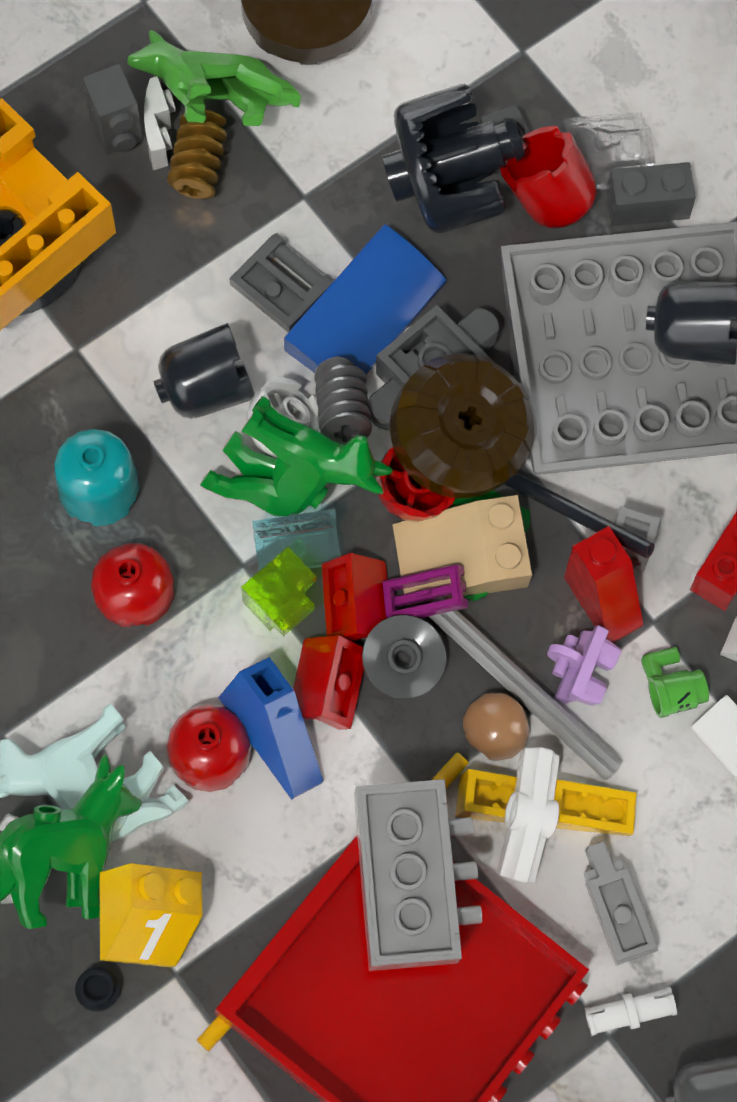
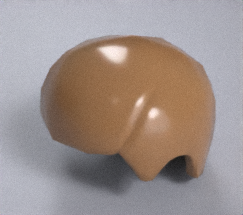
[463,693,530,761]

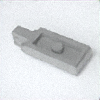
[584,841,658,966]

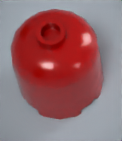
[500,126,597,229]

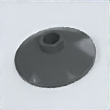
[362,615,446,699]

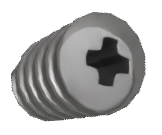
[314,356,372,444]

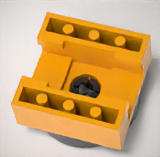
[0,98,116,331]

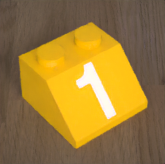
[100,863,203,967]

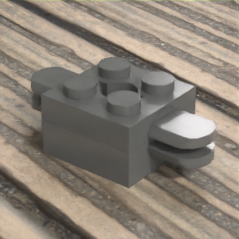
[368,305,499,431]

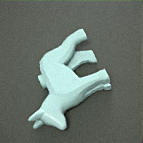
[0,704,189,843]

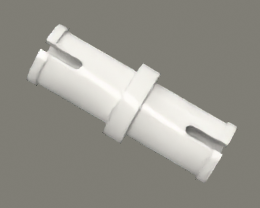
[584,987,677,1036]

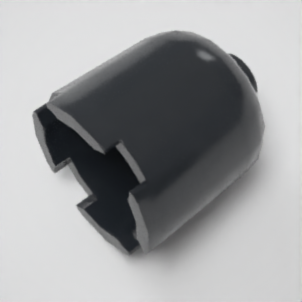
[646,281,737,365]
[153,323,255,419]

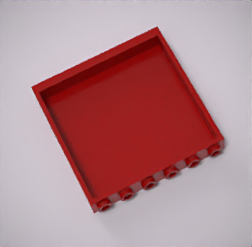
[215,836,589,1102]

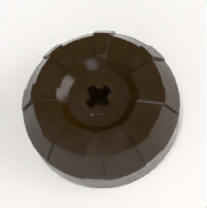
[241,0,372,65]
[389,354,535,499]

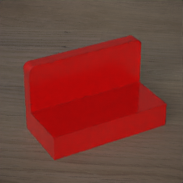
[321,553,387,642]
[293,635,364,730]

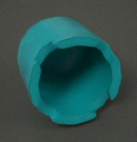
[54,428,140,527]

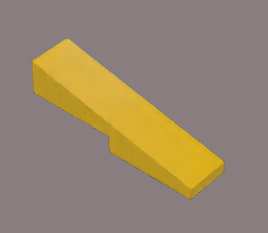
[455,769,637,836]

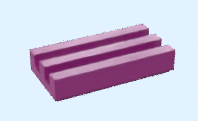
[383,564,468,619]

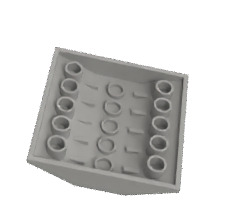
[500,222,737,475]

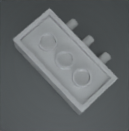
[354,779,482,971]

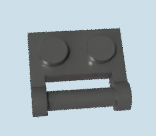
[229,233,335,332]

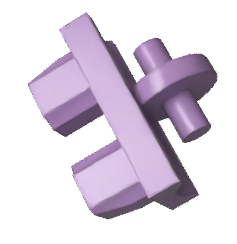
[547,625,622,706]

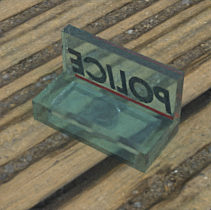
[252,509,341,576]

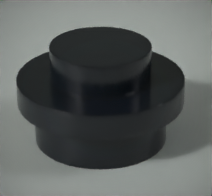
[75,967,120,1012]

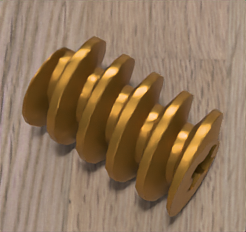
[167,110,227,200]

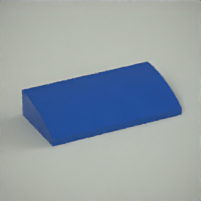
[284,224,447,375]

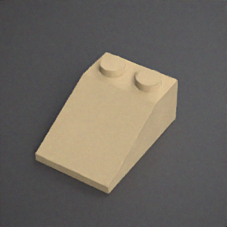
[392,495,532,606]

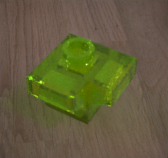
[241,547,316,637]

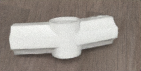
[496,747,559,883]

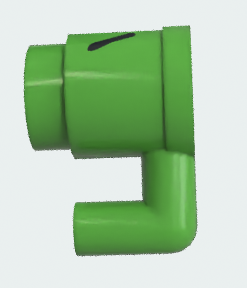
[641,646,709,718]

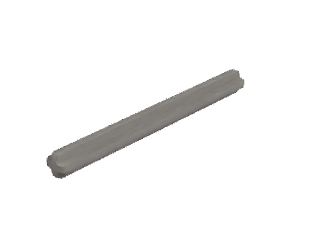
[428,597,621,780]

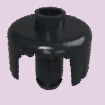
[382,84,526,233]

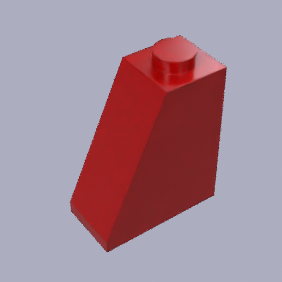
[564,526,643,643]

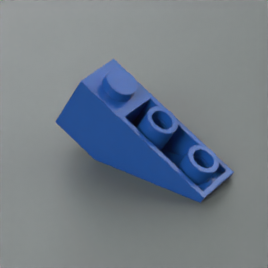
[218,657,323,800]

